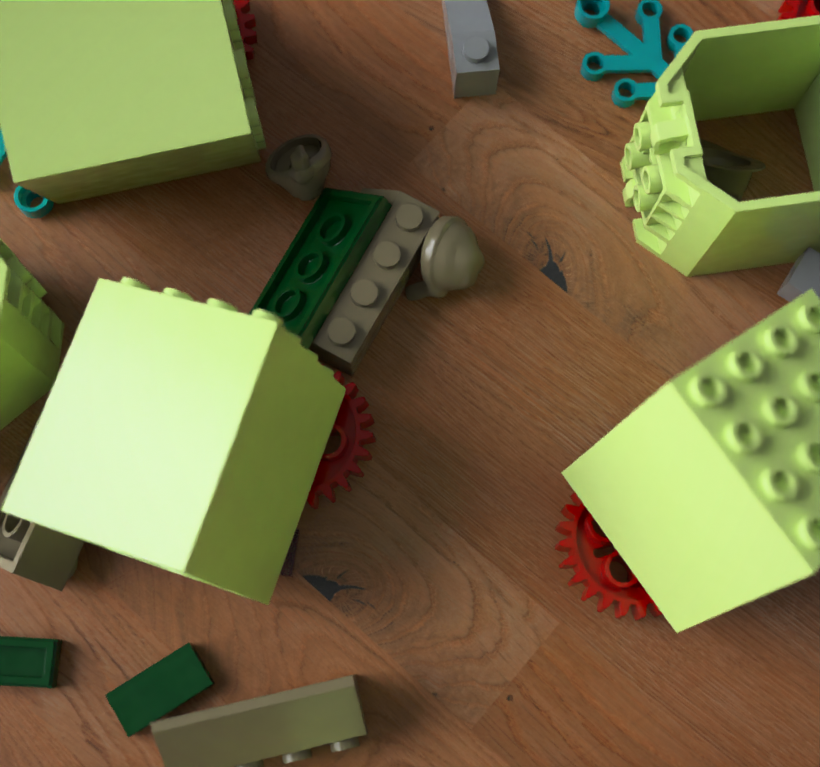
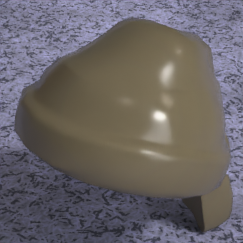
[266,134,332,201]
[405,216,485,301]

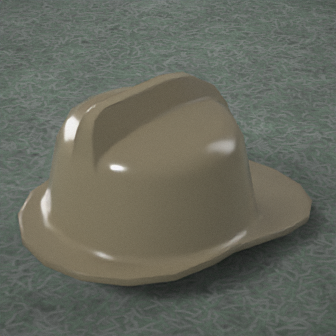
[700,139,766,202]

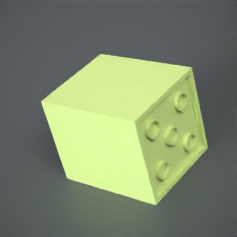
[0,0,266,204]
[1,277,346,605]
[561,288,820,633]

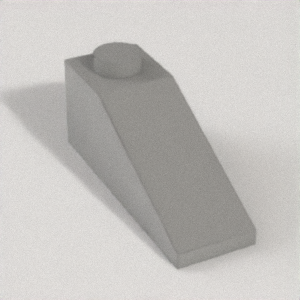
[442,0,500,98]

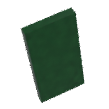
[248,187,392,350]

